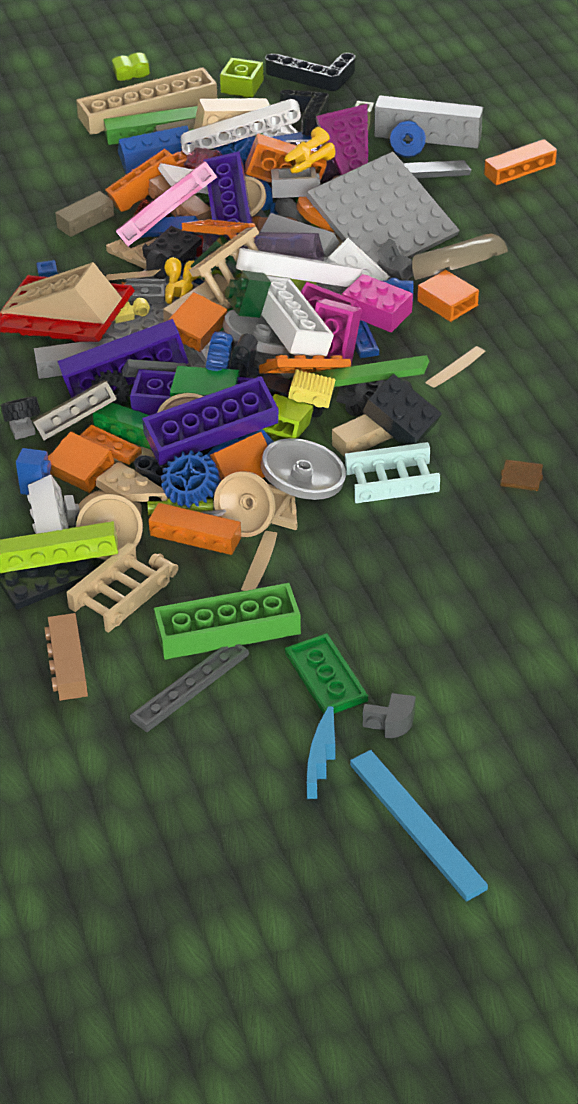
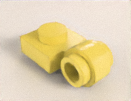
[114,298,150,323]

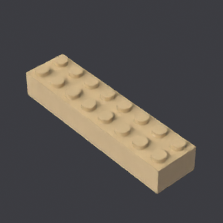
[76,68,217,134]

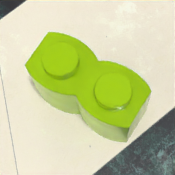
[112,53,150,81]

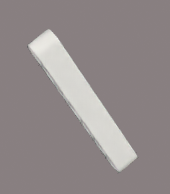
[180,99,301,155]
[236,248,363,287]

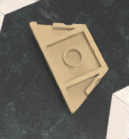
[96,462,168,502]
[249,484,297,530]

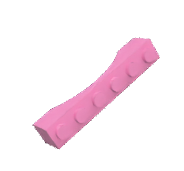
[116,161,217,246]

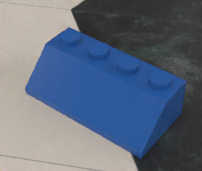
[118,126,191,175]

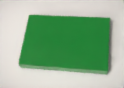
[170,366,239,398]

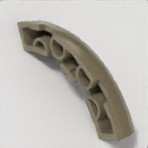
[412,234,508,280]

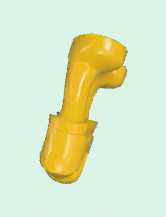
[284,127,335,174]
[164,258,199,304]

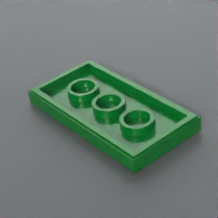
[285,633,368,714]

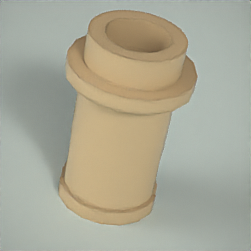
[149,553,178,578]

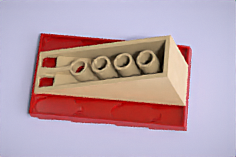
[0,262,135,342]

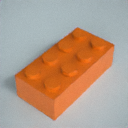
[245,133,327,183]

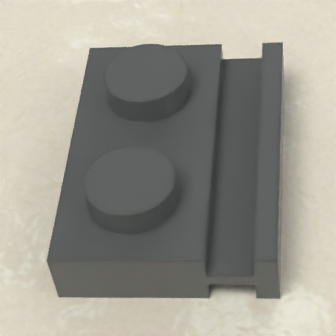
[126,278,165,303]

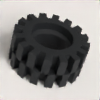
[90,370,130,406]
[0,396,41,422]

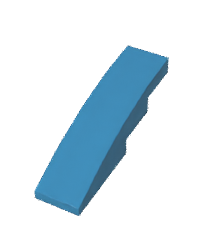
[307,706,335,799]

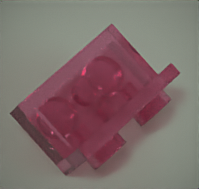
[184,148,222,169]

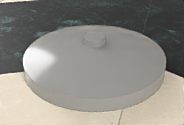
[223,309,290,355]
[261,438,346,500]

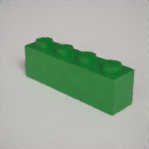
[93,402,152,450]

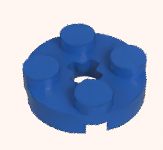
[390,121,426,158]

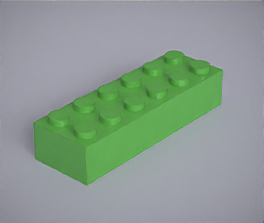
[154,583,301,660]

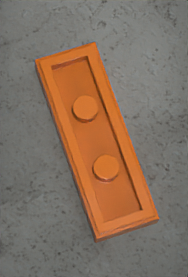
[79,425,142,465]

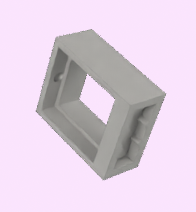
[271,167,320,198]

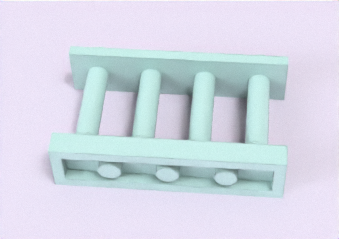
[345,442,440,503]

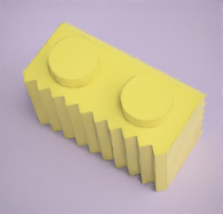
[288,369,335,408]

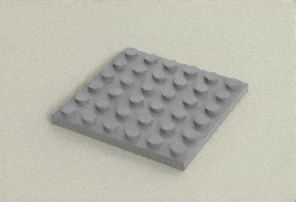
[306,152,460,265]

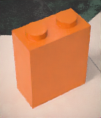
[418,270,479,322]
[167,292,227,352]
[48,432,115,493]

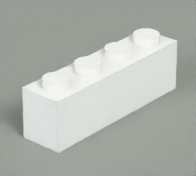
[27,475,69,534]

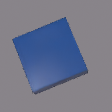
[36,260,58,277]

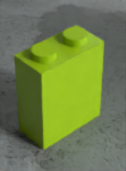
[263,394,314,439]

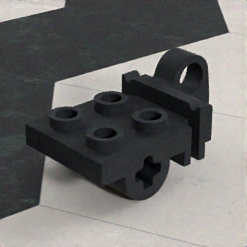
[142,226,202,279]
[336,380,413,416]

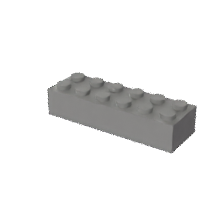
[375,96,483,148]

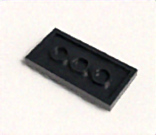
[0,559,96,610]

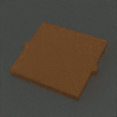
[501,460,543,491]

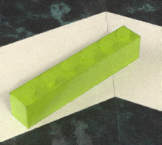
[0,521,118,573]

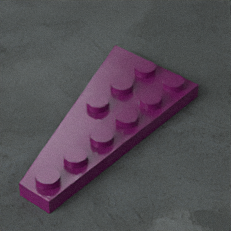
[316,104,368,176]

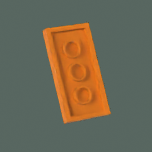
[259,355,351,373]

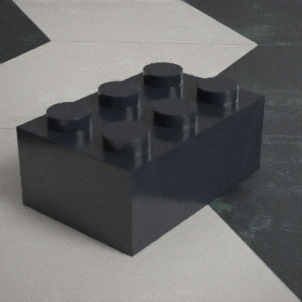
[362,374,442,446]

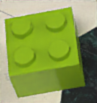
[220,58,264,98]

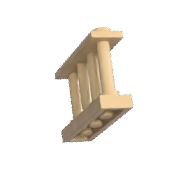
[189,226,272,309]
[67,543,170,633]

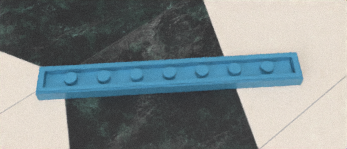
[350,750,488,902]

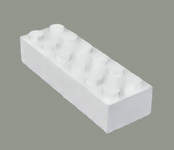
[262,275,334,357]

